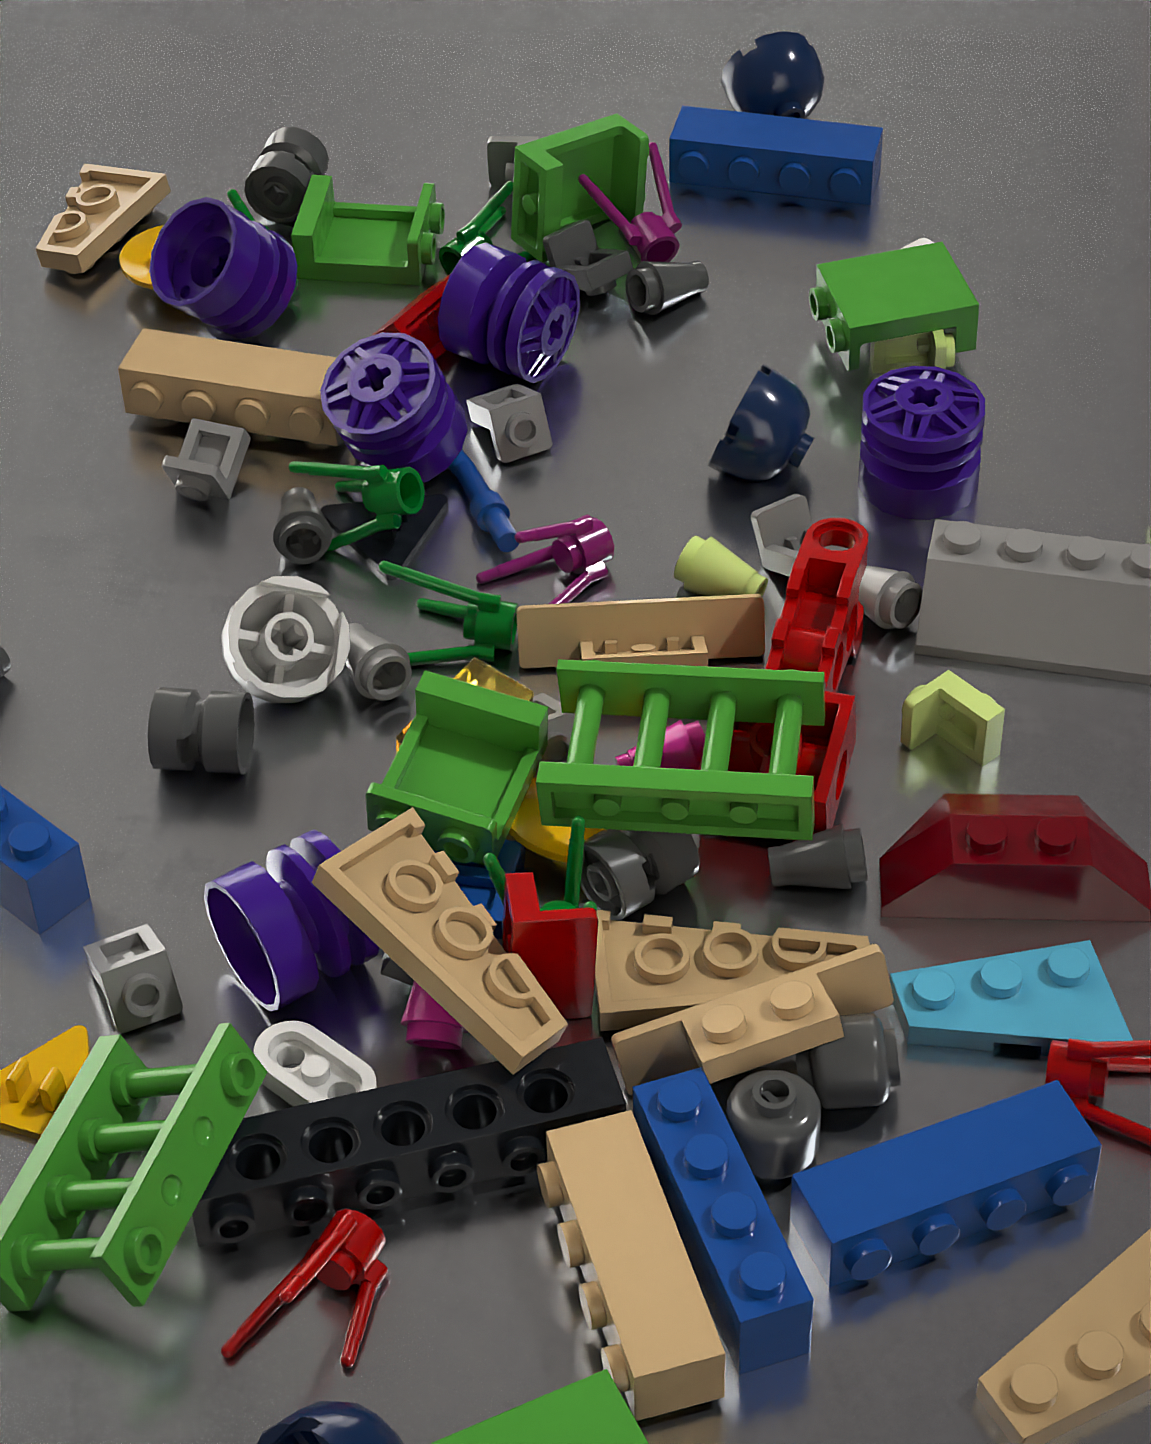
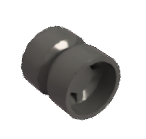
[244,127,329,223]
[148,687,255,774]
[581,829,700,921]

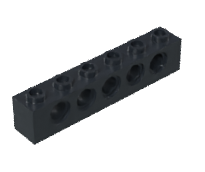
[192,1037,626,1247]

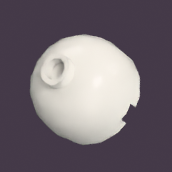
[221,576,350,703]

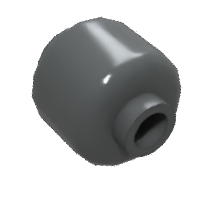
[796,1013,901,1111]
[726,1070,821,1179]

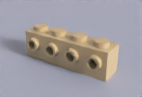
[118,328,341,446]
[537,1110,726,1421]

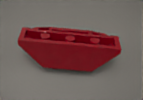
[879,793,1151,922]

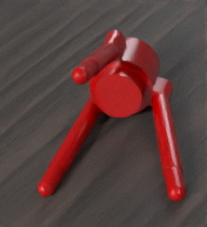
[1045,1038,1151,1146]
[221,1209,388,1369]

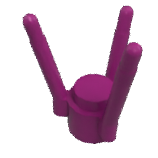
[578,142,682,262]
[476,514,614,604]

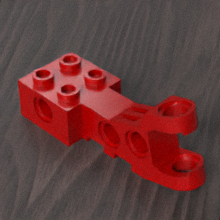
[698,518,868,841]

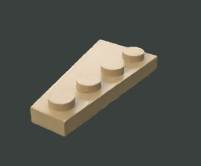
[311,807,568,1075]
[594,910,870,1031]
[976,1228,1151,1444]

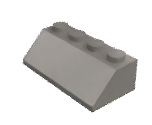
[915,519,1151,685]

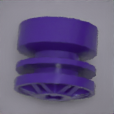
[149,197,298,339]
[438,243,580,383]
[320,332,468,483]
[858,366,985,520]
[204,829,380,1011]

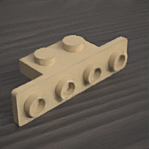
[516,594,765,668]
[611,944,894,1095]

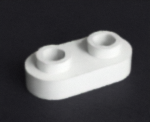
[254,1021,377,1107]

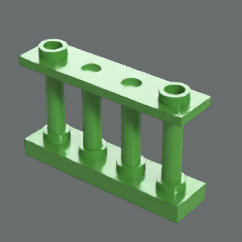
[536,659,825,841]
[0,1023,268,1311]

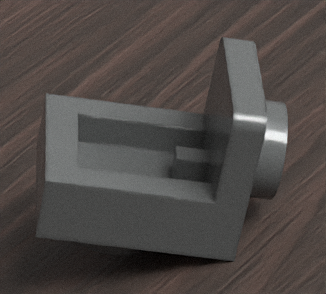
[543,220,634,296]

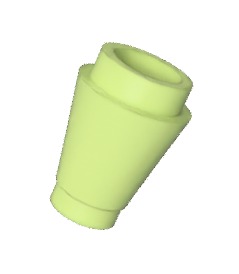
[674,536,768,596]

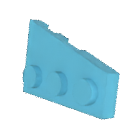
[890,940,1133,1056]

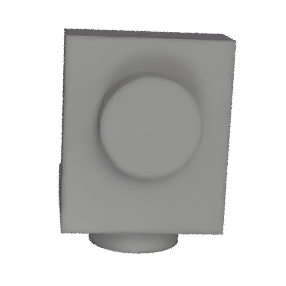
[161,418,251,501]
[751,494,848,577]

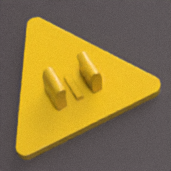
[0,1025,90,1140]

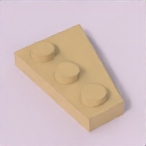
[36,163,171,274]

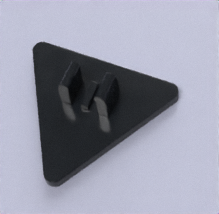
[321,494,448,580]

